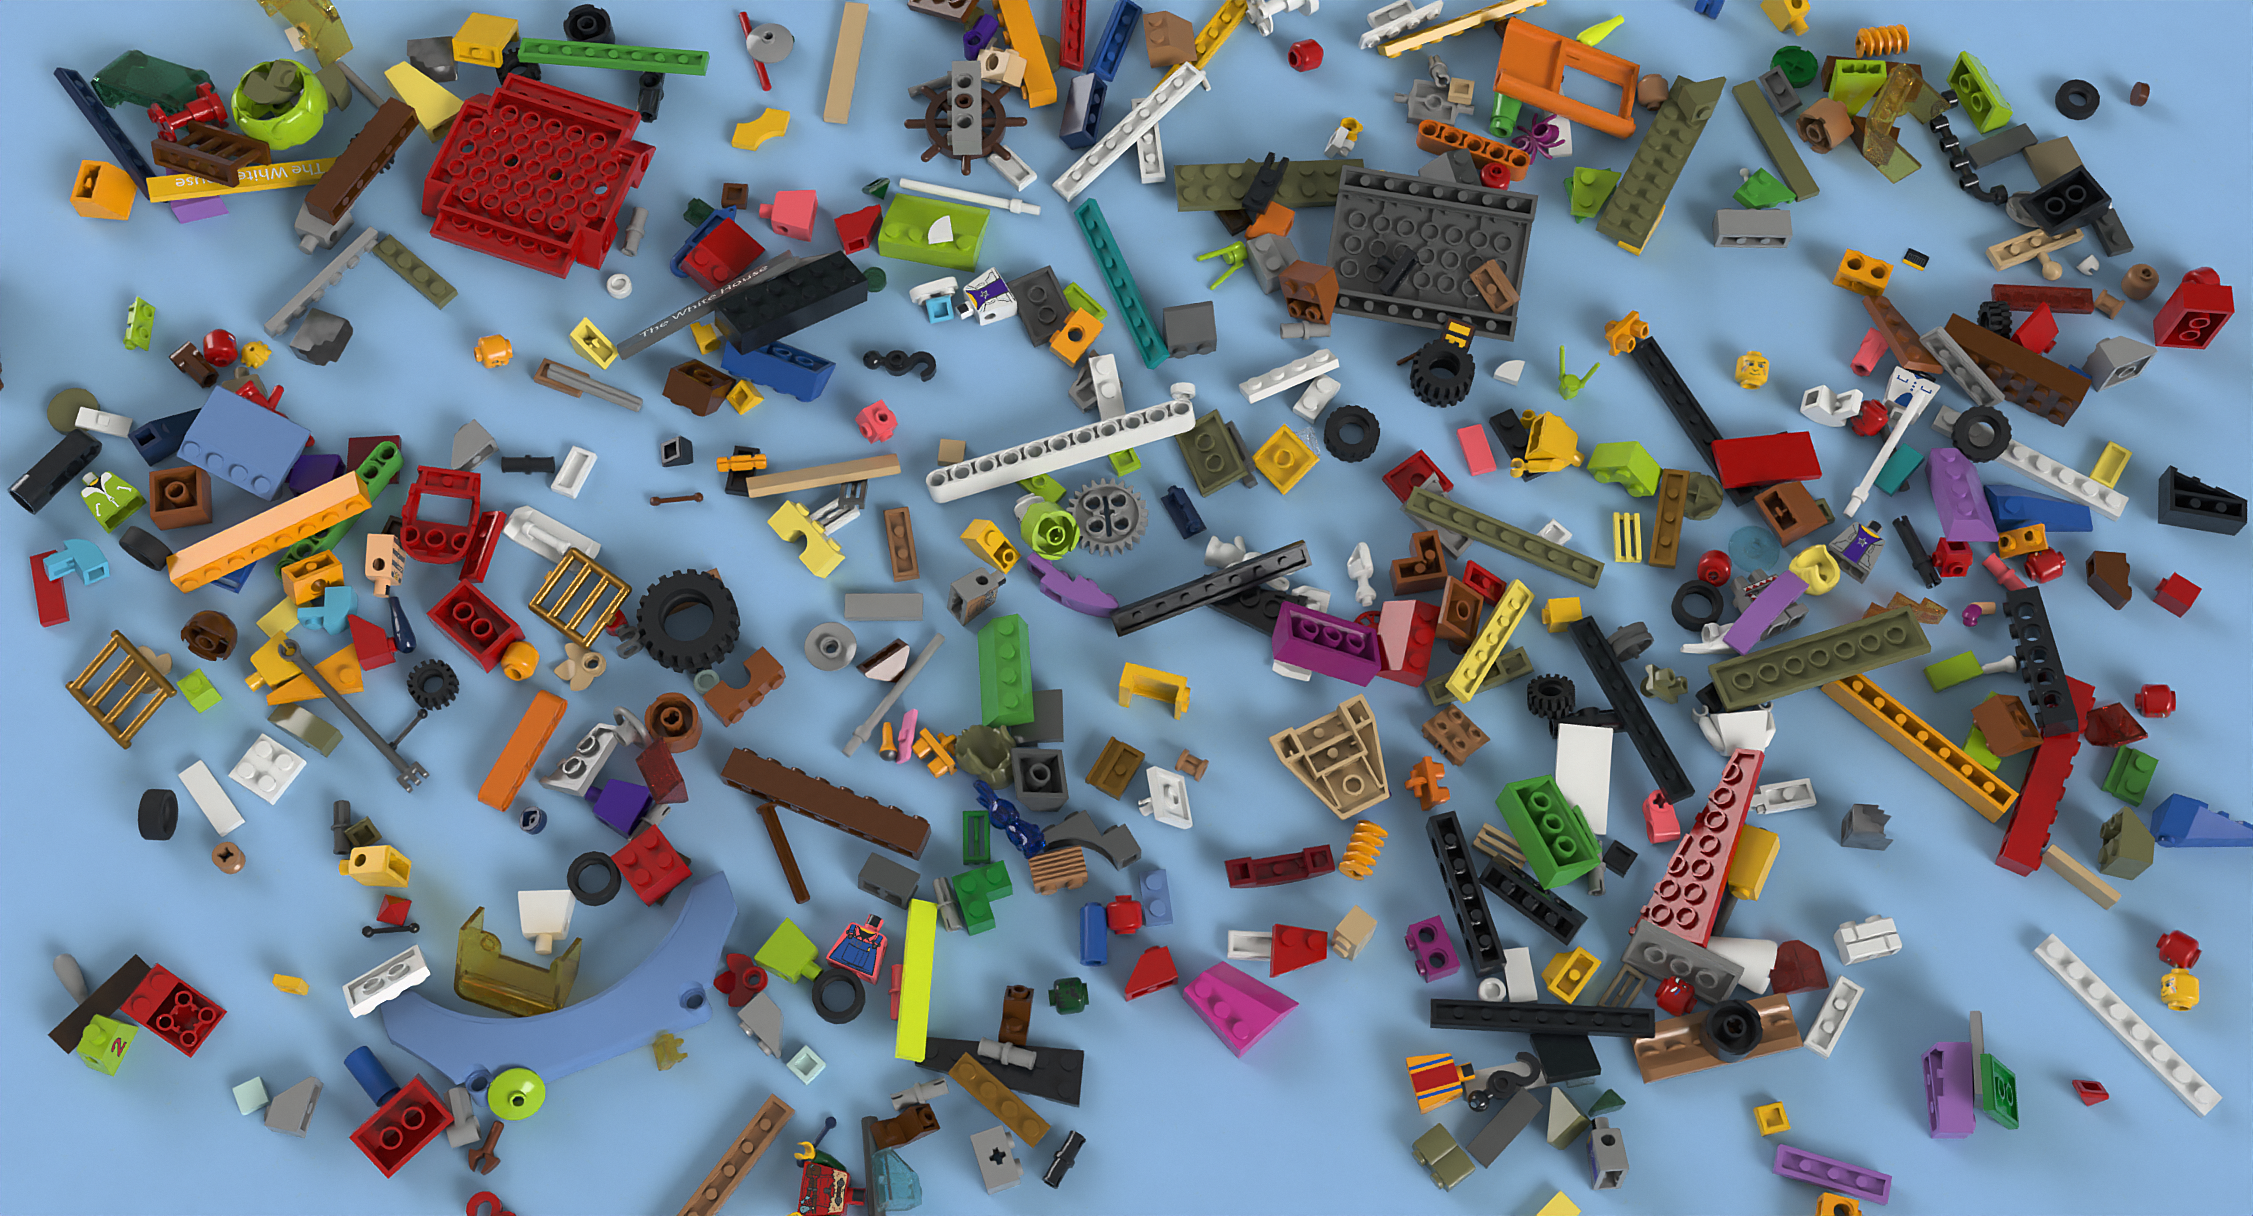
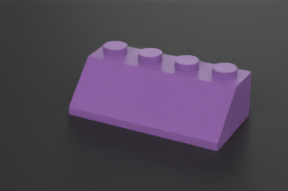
[1925,448,1999,542]

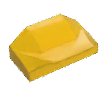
[1541,946,1601,1005]

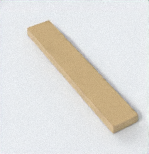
[823,2,869,124]
[746,453,901,498]

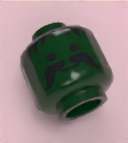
[1048,977,1089,1015]

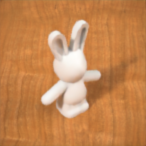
[1204,536,1294,591]

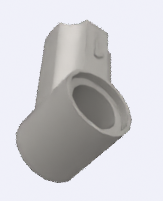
[443,1087,482,1148]

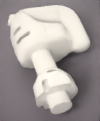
[1347,542,1377,606]

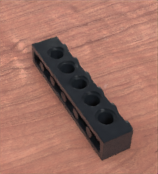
[2002,586,2079,738]
[1425,810,1507,978]

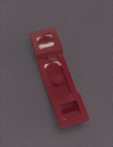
[1224,844,1335,888]

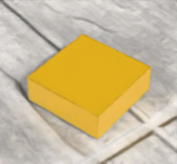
[272,974,309,996]
[1753,1101,1791,1137]

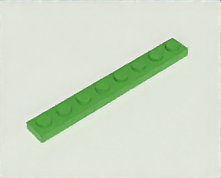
[517,38,710,76]

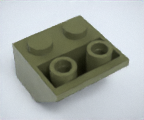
[2098,806,2155,880]

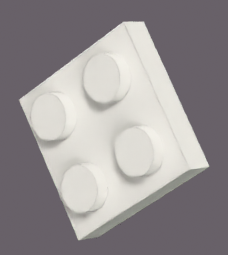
[228,733,307,805]

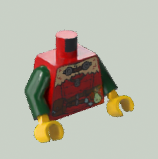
[787,1141,866,1216]

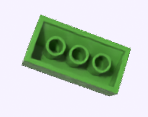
[977,614,1034,729]
[1495,774,1601,890]

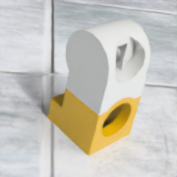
[690,322,727,355]

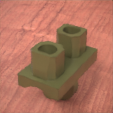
[1640,664,1688,704]

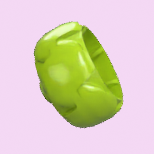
[231,58,329,150]

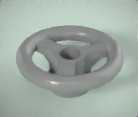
[612,706,652,750]

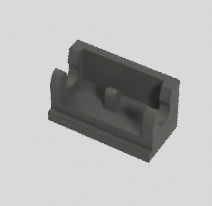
[858,852,921,910]

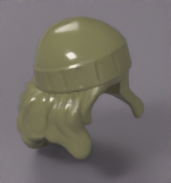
[954,724,1016,790]

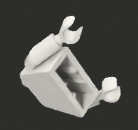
[1691,701,1776,756]

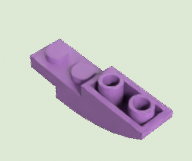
[1027,551,1119,618]

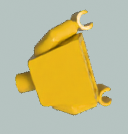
[1510,409,1585,478]

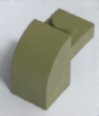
[242,60,298,105]
[315,61,352,112]

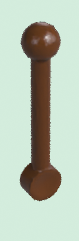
[650,492,703,506]

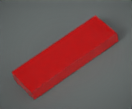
[458,511,507,583]
[30,550,70,628]

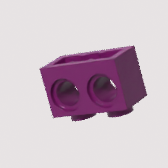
[1404,915,1461,983]

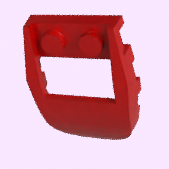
[400,465,481,564]

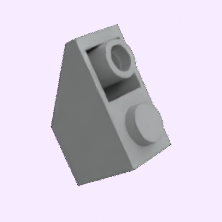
[737,991,784,1059]

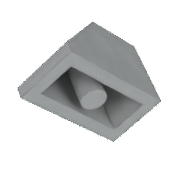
[451,419,499,472]
[264,1076,323,1139]

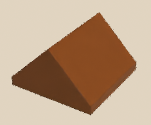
[1435,575,1484,645]

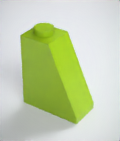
[1828,59,1887,119]

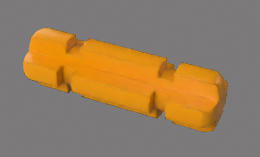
[716,454,767,472]

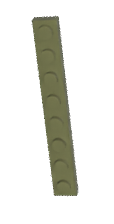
[1404,486,1605,589]

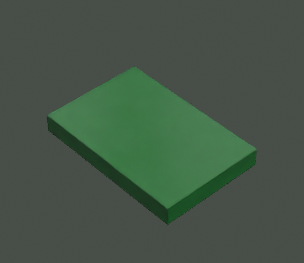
[1980,1053,2019,1130]

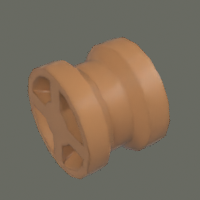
[212,842,246,874]

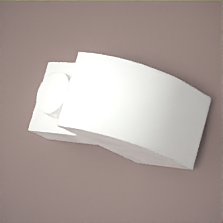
[1800,385,1863,427]

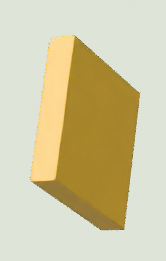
[1252,423,1320,495]

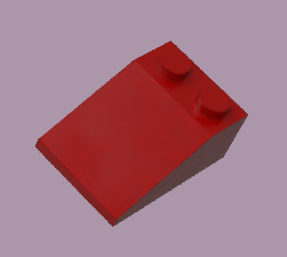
[680,217,765,294]

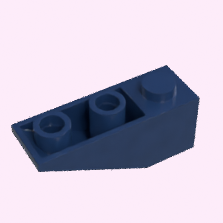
[128,408,202,467]

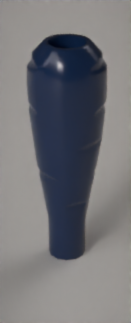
[388,597,417,654]

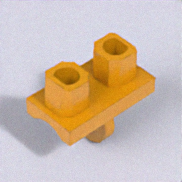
[1604,310,1649,356]
[1998,523,2049,559]
[912,727,958,779]

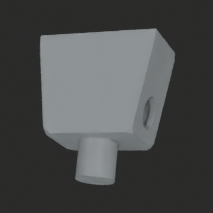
[294,197,354,255]

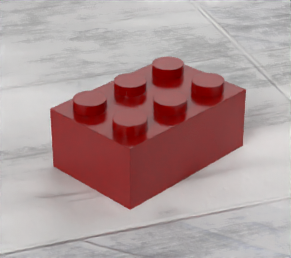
[2153,282,2235,350]
[426,578,526,674]

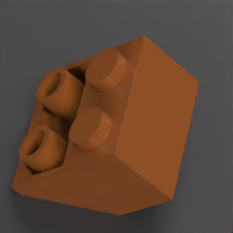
[1278,260,1339,325]
[1754,481,1828,548]

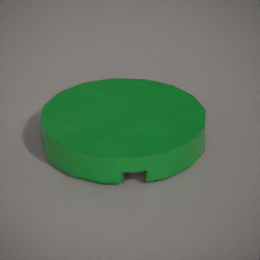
[1770,46,1818,89]

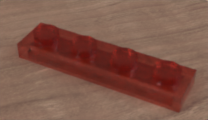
[1991,284,2094,315]

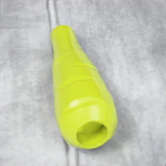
[1576,14,1624,47]

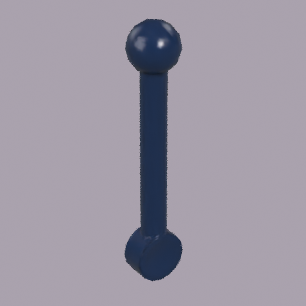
[797,1117,837,1168]

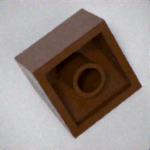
[662,359,737,417]

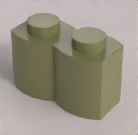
[1412,1123,1476,1192]

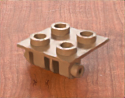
[1421,703,1490,767]

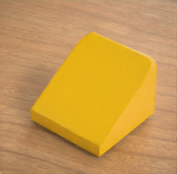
[726,379,764,415]

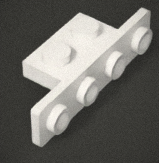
[1358,0,1444,50]

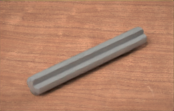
[547,364,643,412]

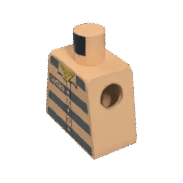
[365,534,407,598]

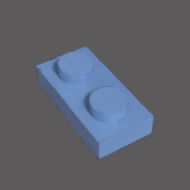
[1139,869,1173,927]

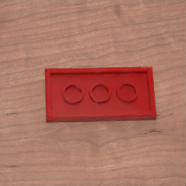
[1711,431,1822,489]

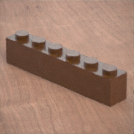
[304,97,420,226]

